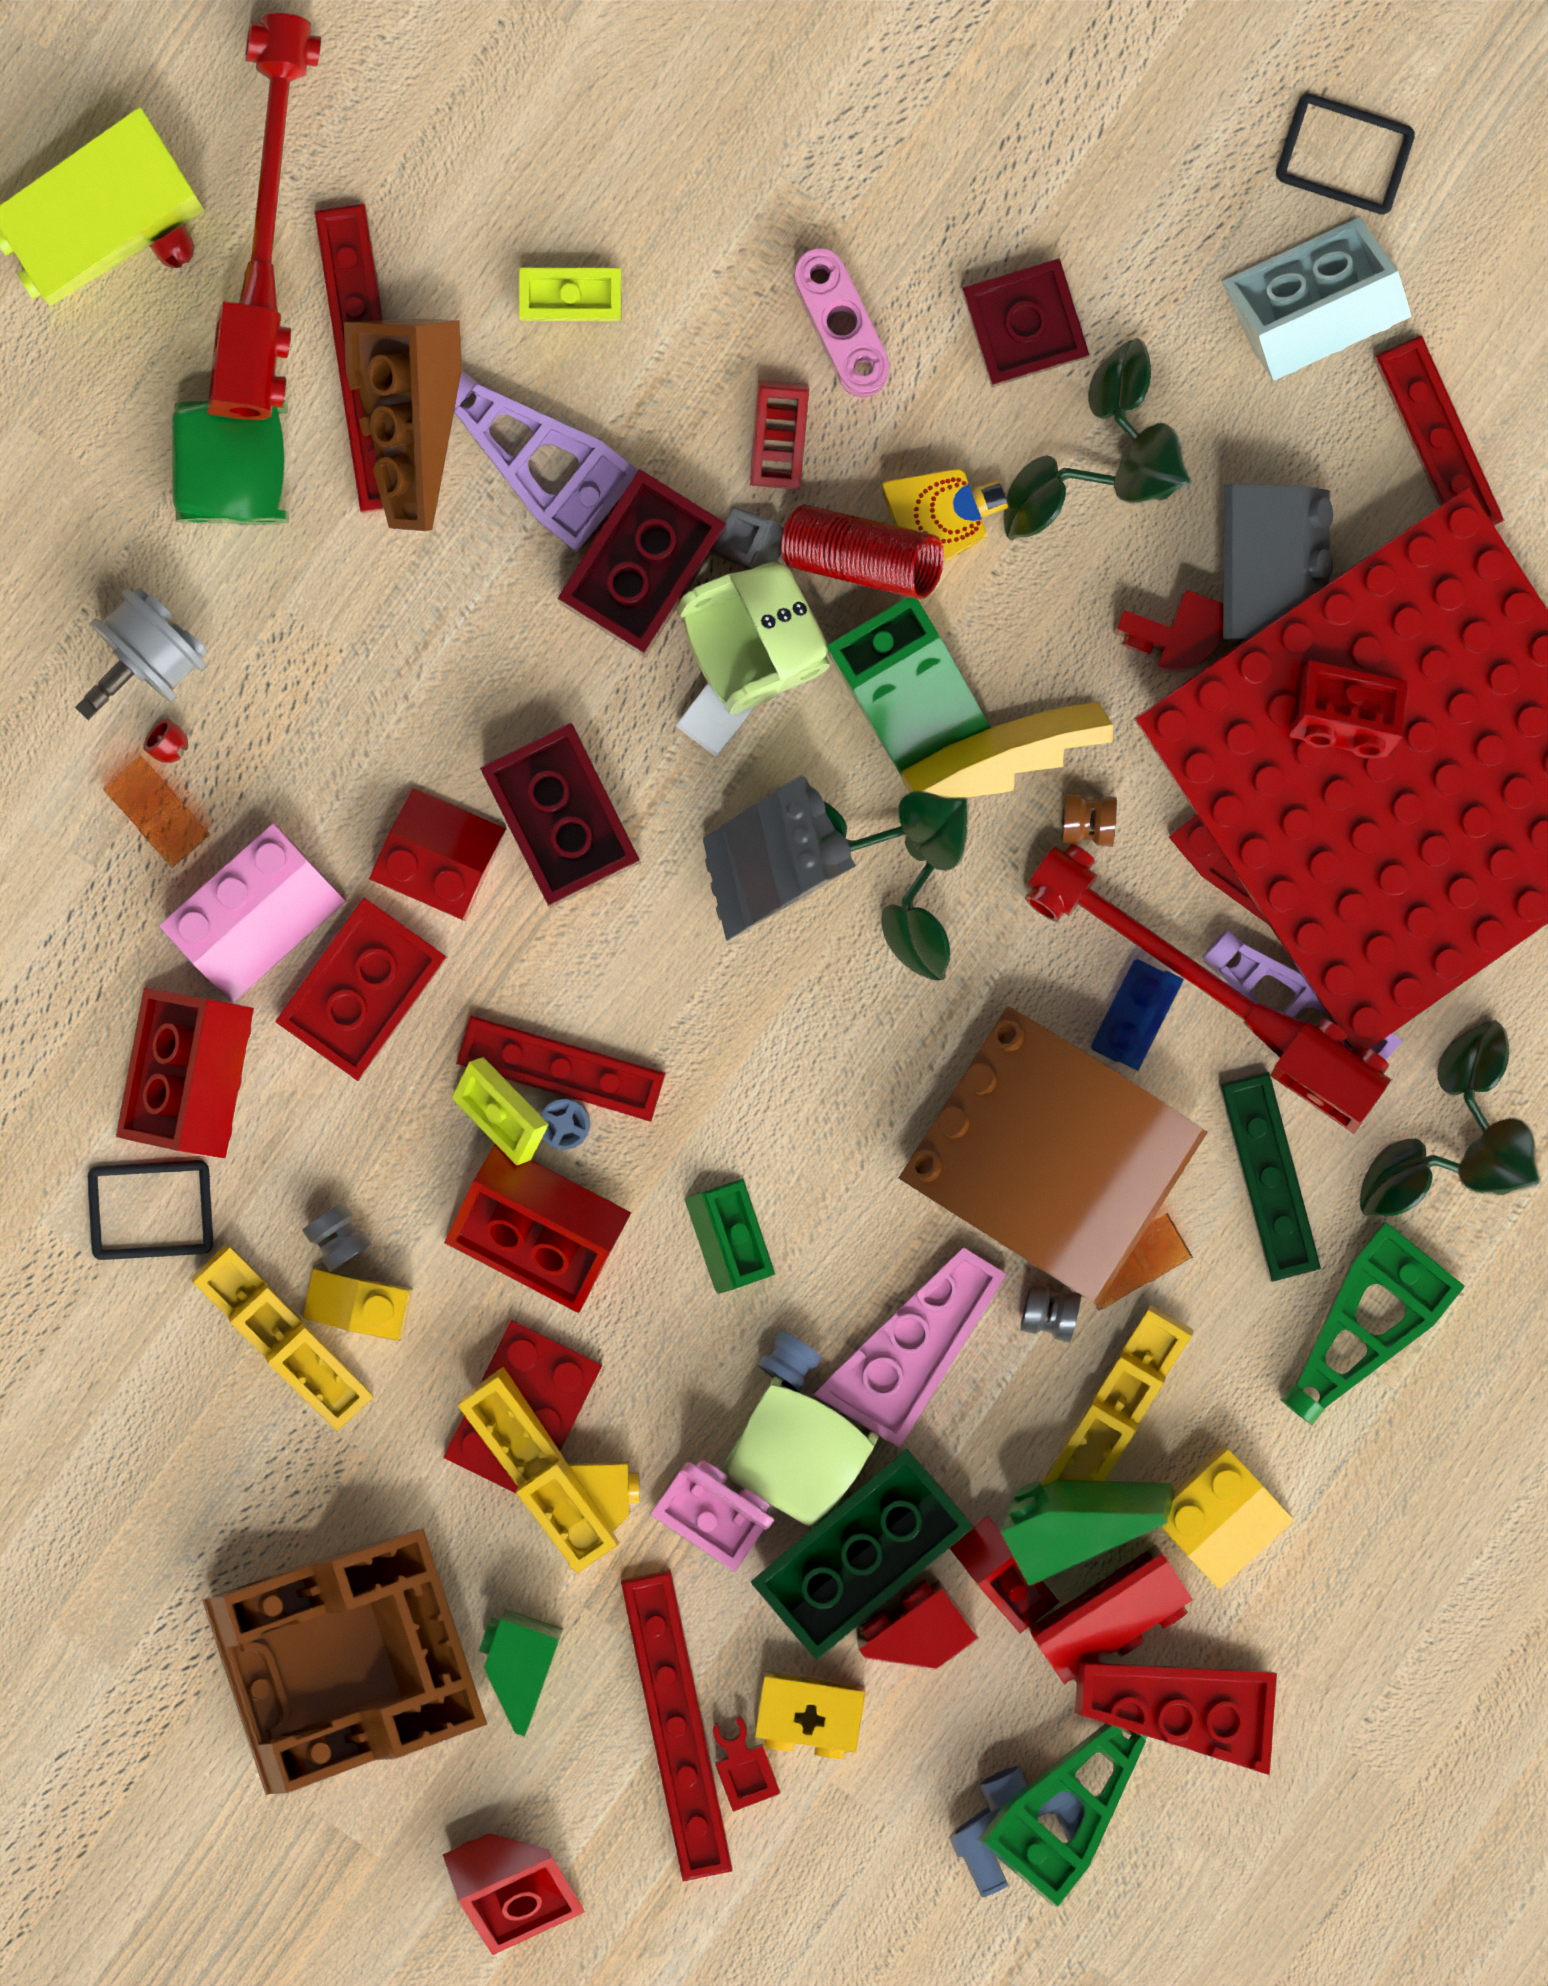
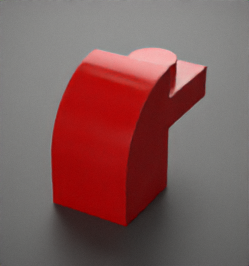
[1114,590,1224,673]

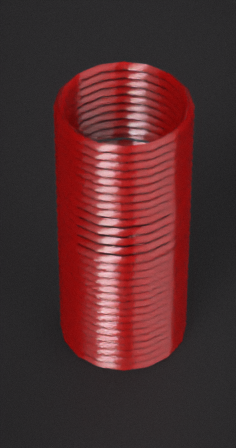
[781,504,944,600]

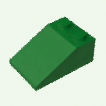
[1001,1480,1175,1586]

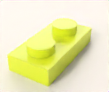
[519,268,622,322]
[452,1057,549,1166]

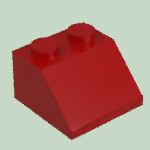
[369,788,507,922]

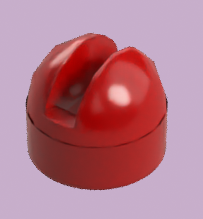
[149,225,195,268]
[143,718,189,763]

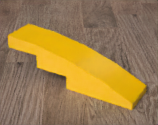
[902,701,1113,798]
[191,1243,374,1432]
[1042,1304,1194,1486]

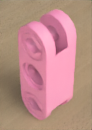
[794,248,889,398]

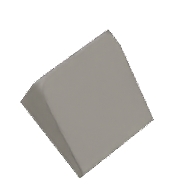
[713,507,784,570]

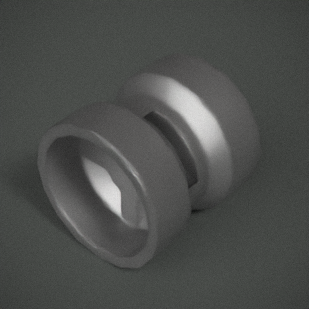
[302,1202,372,1272]
[1020,1282,1082,1343]

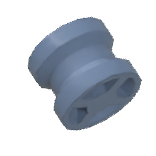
[540,1099,591,1150]
[758,1331,822,1393]

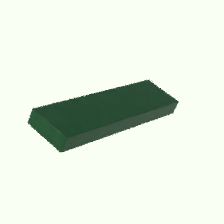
[1219,1072,1321,1282]

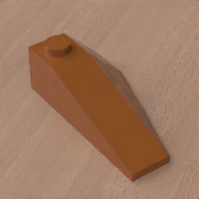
[344,319,462,531]

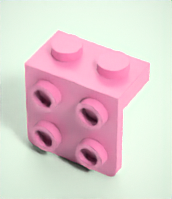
[650,1459,774,1572]

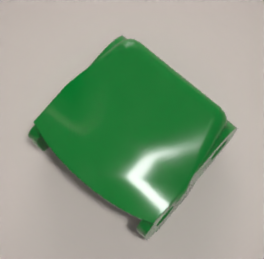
[172,400,289,525]

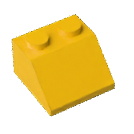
[1161,1445,1293,1589]

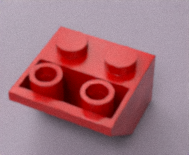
[857,1579,979,1669]

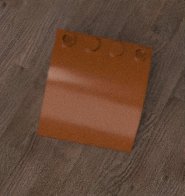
[898,1005,1208,1305]
[202,1529,487,1795]

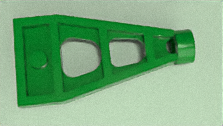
[1280,1222,1465,1425]
[978,1723,1148,1907]

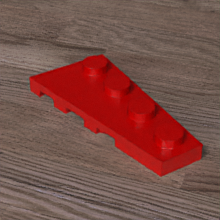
[1075,1662,1277,1775]

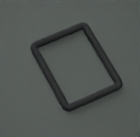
[1276,94,1415,215]
[87,1160,213,1260]

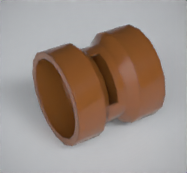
[1061,793,1117,847]

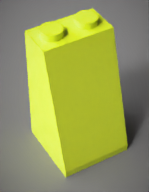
[0,107,205,306]

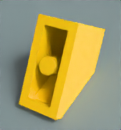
[303,1268,413,1341]
[568,1461,640,1569]

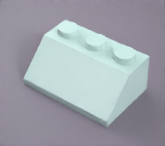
[1222,217,1412,381]

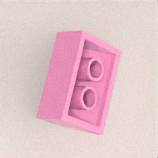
[159,823,346,1003]

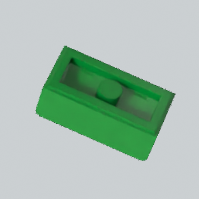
[685,1178,775,1294]

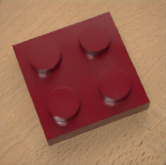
[962,258,1089,388]

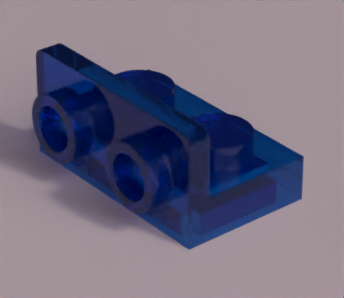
[1091,959,1184,1071]

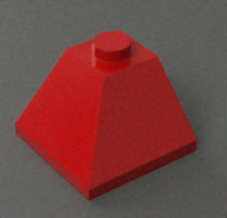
[443,1833,585,1955]

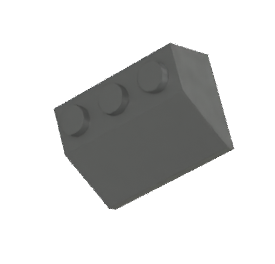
[1223,484,1333,641]

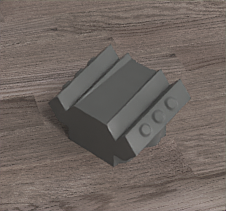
[703,775,856,941]

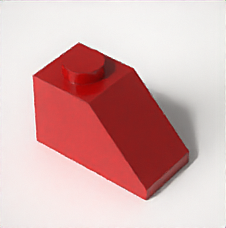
[949,1515,1059,1634]

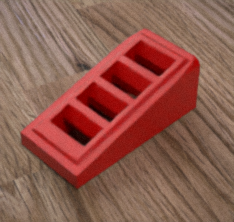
[750,380,810,490]

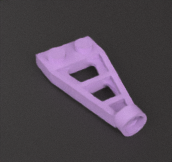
[454,370,638,554]
[1201,929,1402,1060]

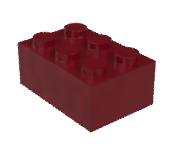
[557,468,727,658]
[480,722,641,908]

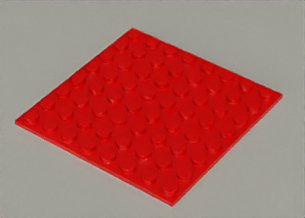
[1133,487,1548,1056]

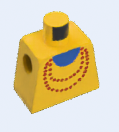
[881,469,1008,564]

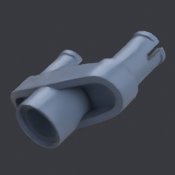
[949,1766,1101,1897]

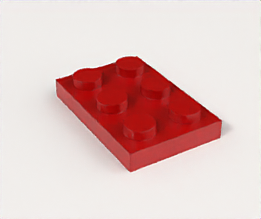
[275,898,448,1081]
[443,1320,603,1494]

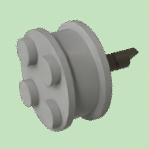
[75,587,208,721]

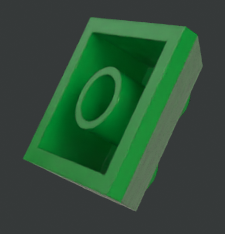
[478,1609,563,1737]

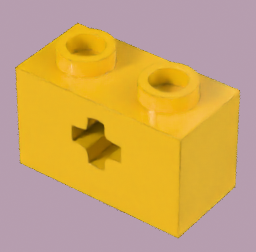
[755,1671,866,1759]

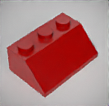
[116,987,254,1159]
[444,1144,632,1314]
[1028,1544,1193,1685]

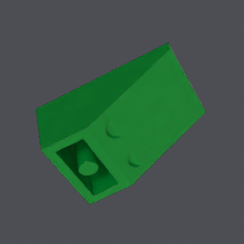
[826,597,991,777]

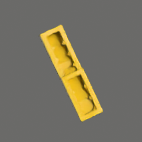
[457,1367,619,1574]

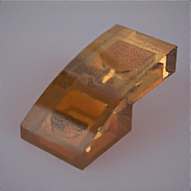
[103,754,211,868]
[1093,1213,1193,1311]

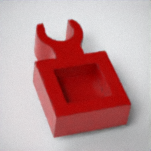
[713,1715,781,1812]

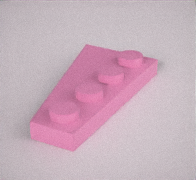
[813,1247,1007,1448]

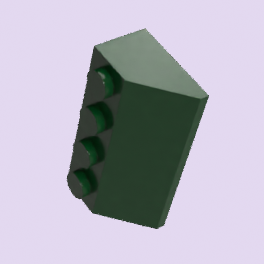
[750,1449,974,1661]

